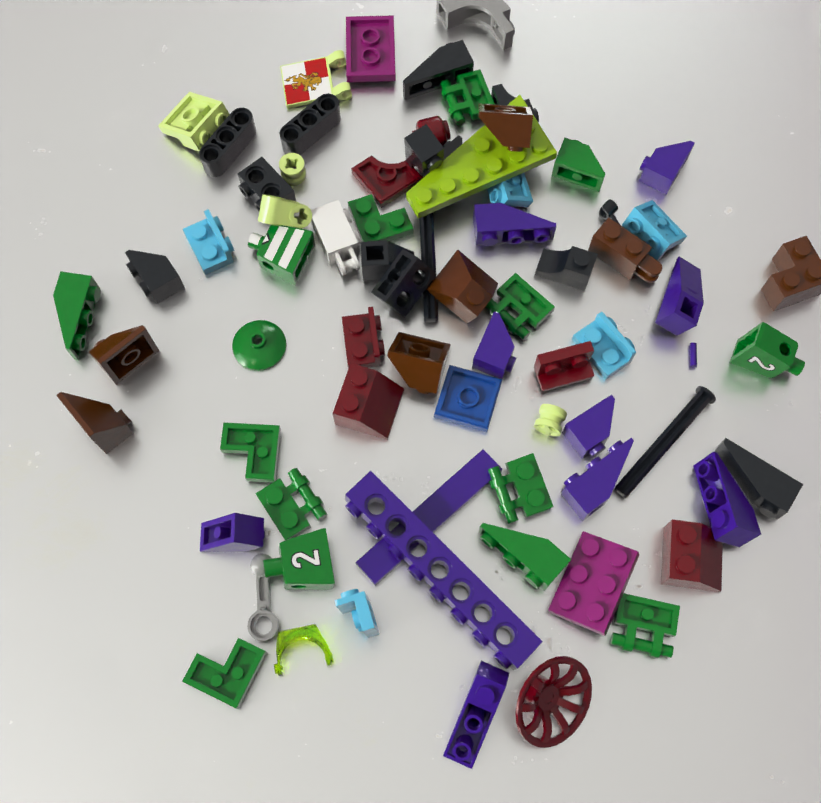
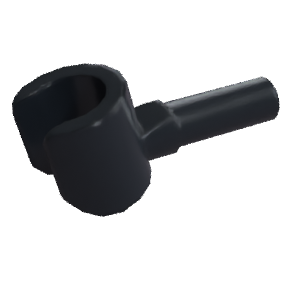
[599,199,620,225]

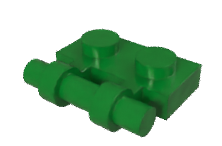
[441,69,495,126]
[485,273,555,340]
[488,453,554,524]
[255,468,327,540]
[610,593,680,658]

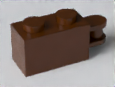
[588,217,662,283]

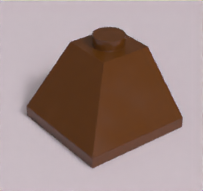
[478,103,533,152]
[426,250,498,323]
[89,325,159,385]
[387,332,451,394]
[56,392,134,454]

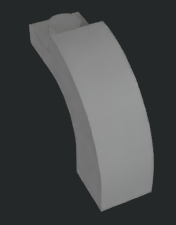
[436,0,515,50]

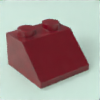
[333,363,404,440]
[661,519,723,592]

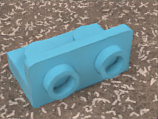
[487,173,533,207]
[622,200,687,260]
[183,209,235,275]
[572,312,636,380]
[335,589,379,638]

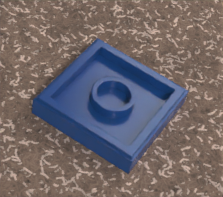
[434,365,502,432]

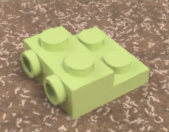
[158,92,230,151]

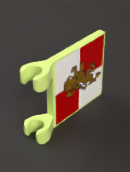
[280,50,352,109]

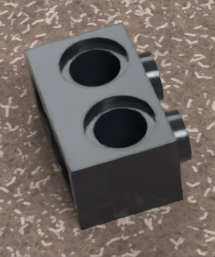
[238,157,296,211]
[371,249,437,317]

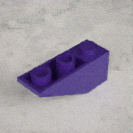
[473,203,556,246]
[655,256,704,336]
[561,438,634,521]
[693,452,761,547]
[443,660,509,769]

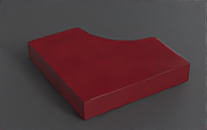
[351,155,422,208]

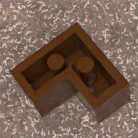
[761,235,821,312]

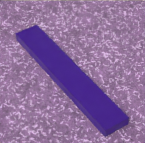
[355,449,502,586]

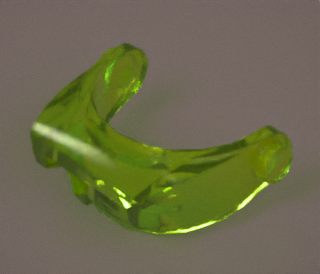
[274,624,334,676]

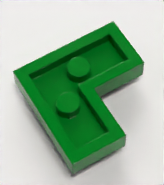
[348,194,414,242]
[220,422,281,483]
[182,638,267,709]

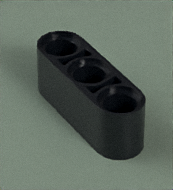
[279,93,341,155]
[199,108,256,177]

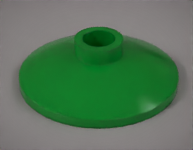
[232,320,287,371]

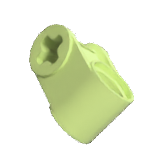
[258,194,312,228]

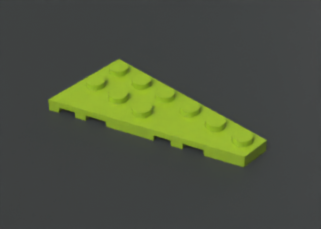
[406,95,557,219]

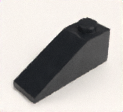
[403,40,474,100]
[715,438,803,519]

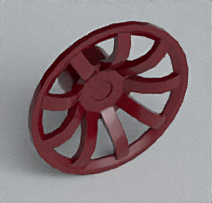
[515,656,592,748]

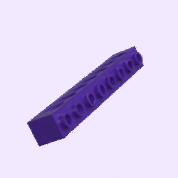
[345,470,543,670]

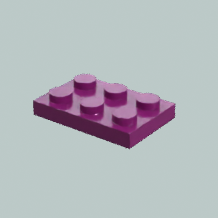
[346,15,396,82]
[548,531,639,636]

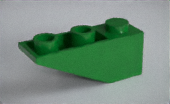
[53,271,101,360]
[478,523,571,591]

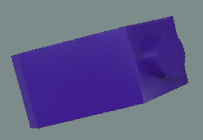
[639,141,695,195]
[472,311,517,379]
[562,395,615,459]
[200,513,265,552]

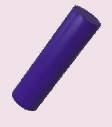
[690,343,697,368]

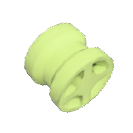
[279,153,306,186]
[534,404,567,436]

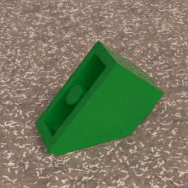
[551,137,605,192]

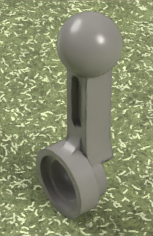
[247,554,279,641]

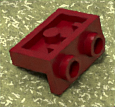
[342,307,385,369]
[533,341,594,391]

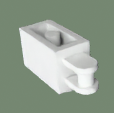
[311,200,361,276]

